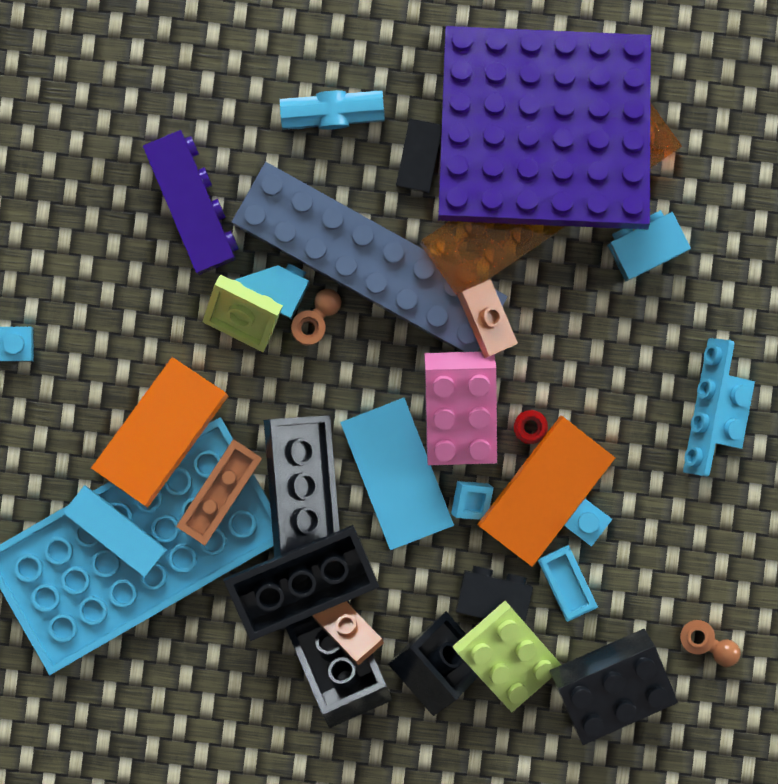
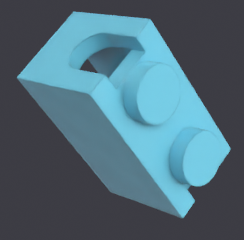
[607,210,691,282]

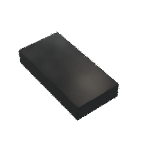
[396,118,442,193]

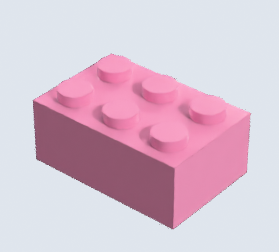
[424,352,497,465]

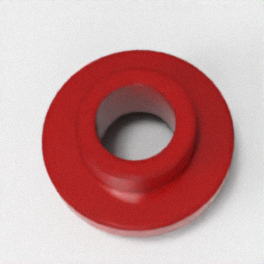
[514,410,548,444]

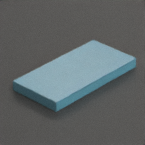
[340,398,454,550]

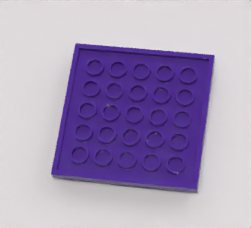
[438,26,651,230]

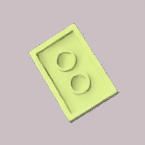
[452,601,561,712]

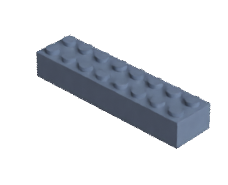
[232,161,508,352]

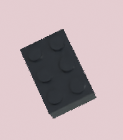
[549,629,678,745]

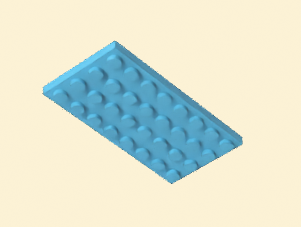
[0,417,274,675]

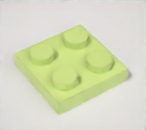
[202,275,283,352]

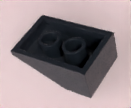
[285,600,392,729]

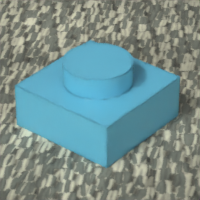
[0,327,34,362]
[451,481,494,520]
[564,499,612,547]

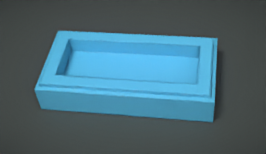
[537,545,598,622]

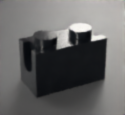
[455,565,533,622]

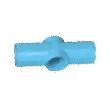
[280,90,385,130]

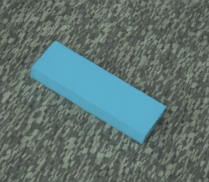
[63,485,167,577]

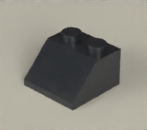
[388,611,479,716]

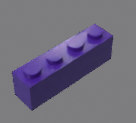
[143,130,239,275]

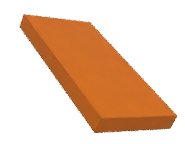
[91,357,229,508]
[477,415,615,567]

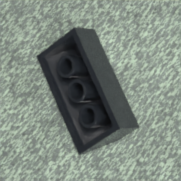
[223,525,379,641]

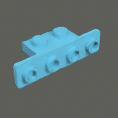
[683,338,755,477]

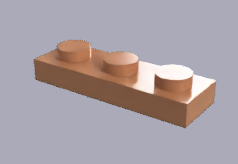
[176,439,263,546]

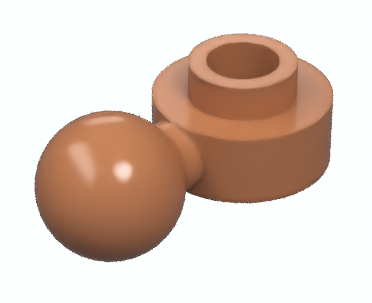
[291,289,341,346]
[680,620,741,667]

